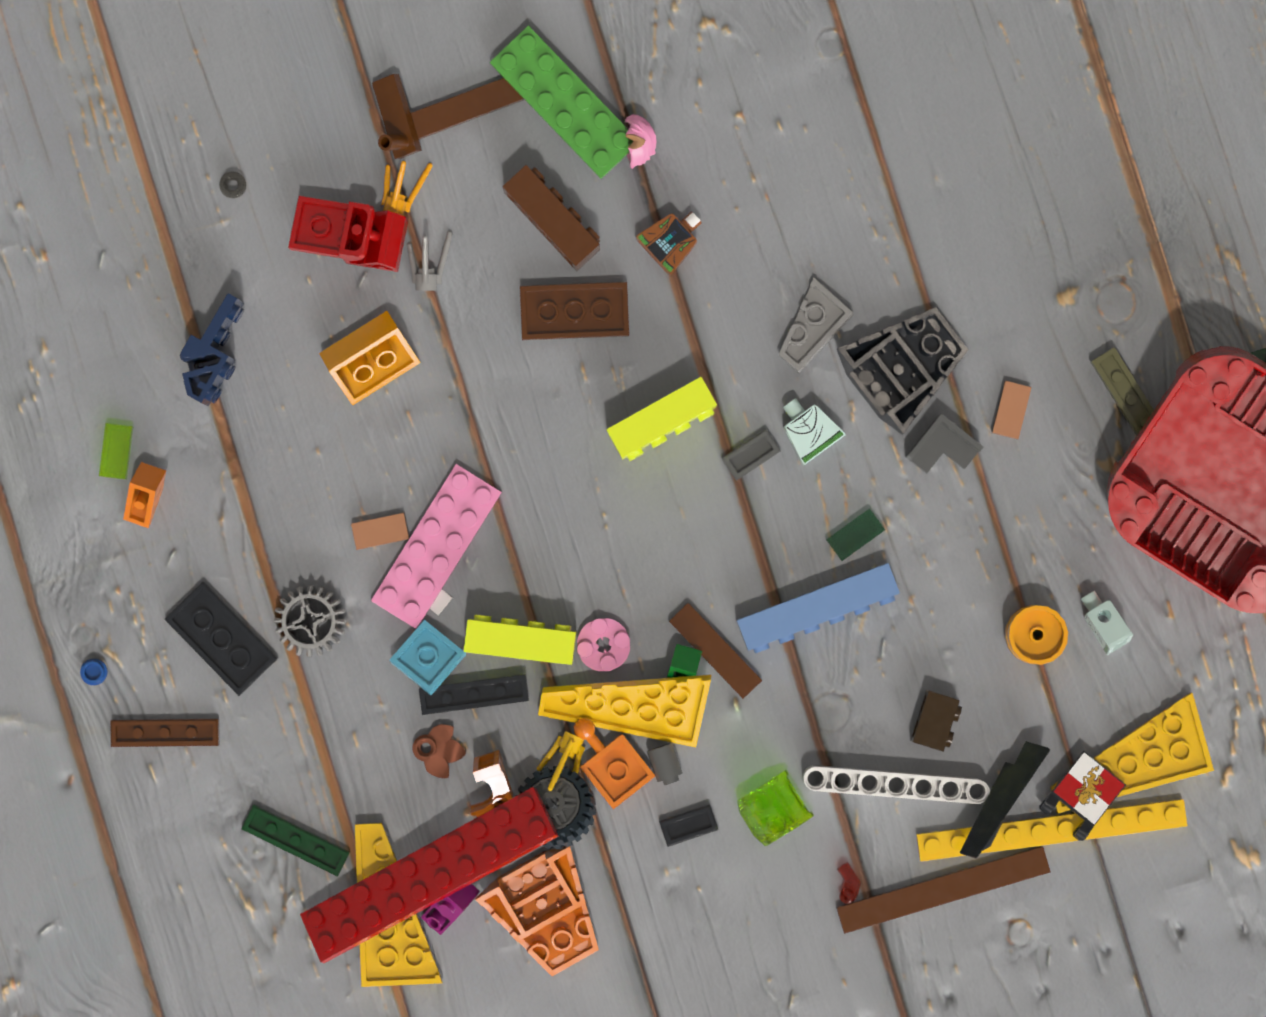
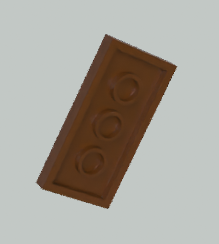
[520,282,629,341]

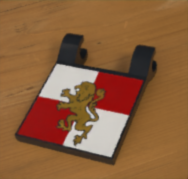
[1039,751,1126,841]

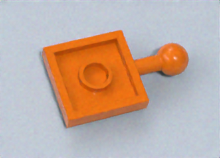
[574,718,655,810]

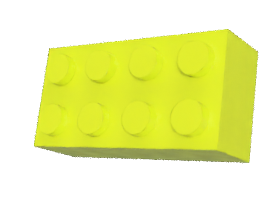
[606,377,717,461]
[464,614,577,665]

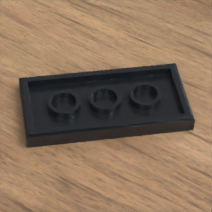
[164,582,278,696]

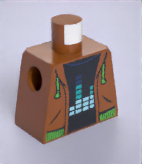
[636,211,702,277]

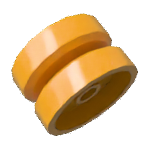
[1004,605,1068,665]

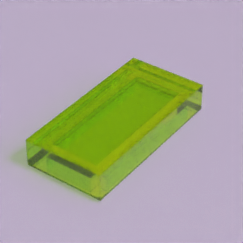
[99,423,133,480]

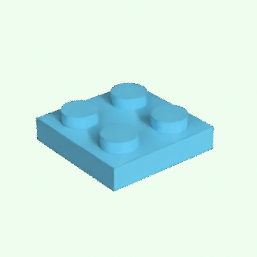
[389,620,466,695]

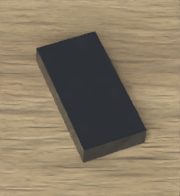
[659,804,718,847]

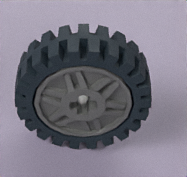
[515,766,596,849]

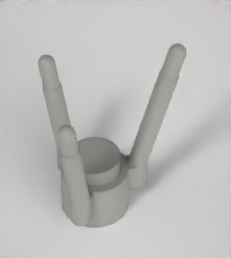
[407,231,453,291]

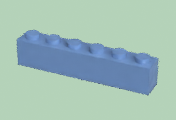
[736,563,900,653]

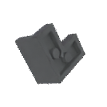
[906,414,984,474]

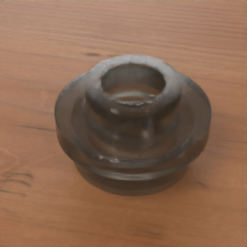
[219,172,247,199]

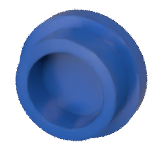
[80,659,108,685]

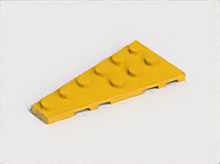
[538,675,712,747]
[1050,692,1214,813]
[355,823,443,987]

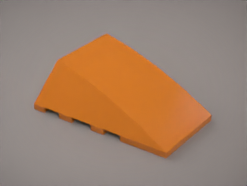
[475,846,599,976]

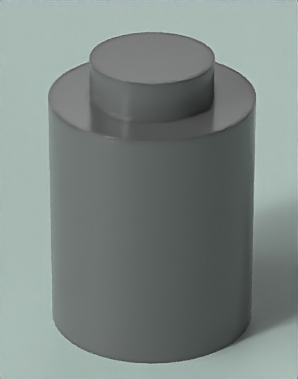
[647,743,683,785]

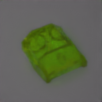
[737,770,814,846]

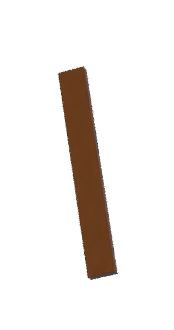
[836,846,1051,934]

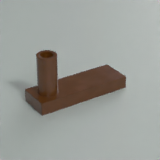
[372,74,422,159]

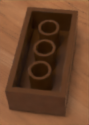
[502,165,600,272]

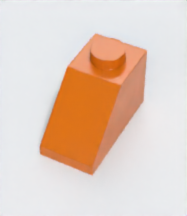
[123,462,166,528]

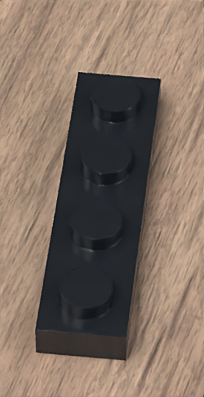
[419,674,529,715]

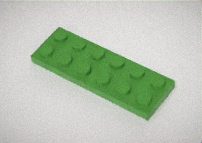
[490,25,633,179]

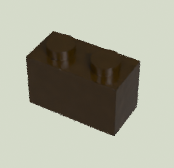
[910,690,962,752]

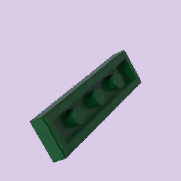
[241,804,350,877]

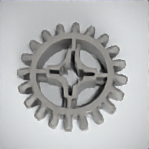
[273,585,347,657]

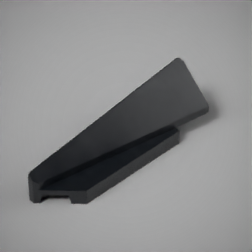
[960,741,1050,859]

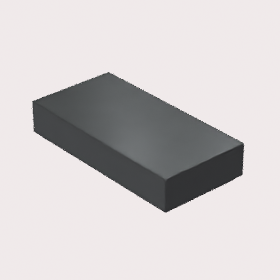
[721,429,781,481]

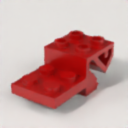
[288,196,408,272]

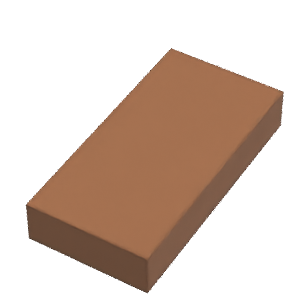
[992,381,1032,440]
[351,513,410,550]

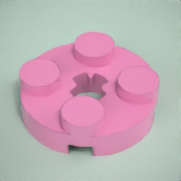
[577,618,630,671]

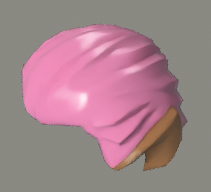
[624,114,657,169]

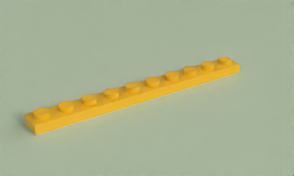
[916,799,1187,862]

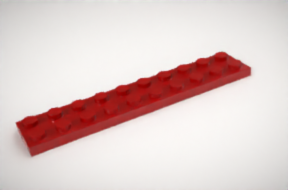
[300,787,559,963]

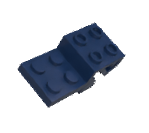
[180,293,244,406]

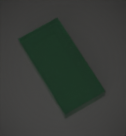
[826,508,885,561]

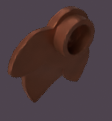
[412,724,466,778]

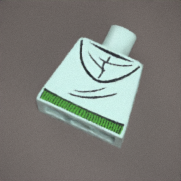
[783,398,846,466]
[1081,591,1133,655]

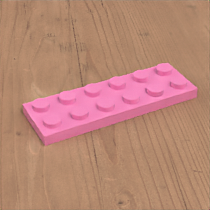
[371,464,502,629]

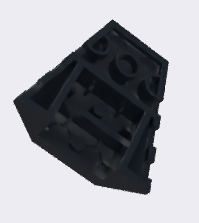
[836,307,969,435]

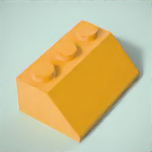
[319,311,420,405]

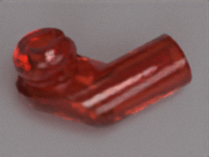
[837,862,861,904]

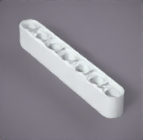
[802,765,990,804]

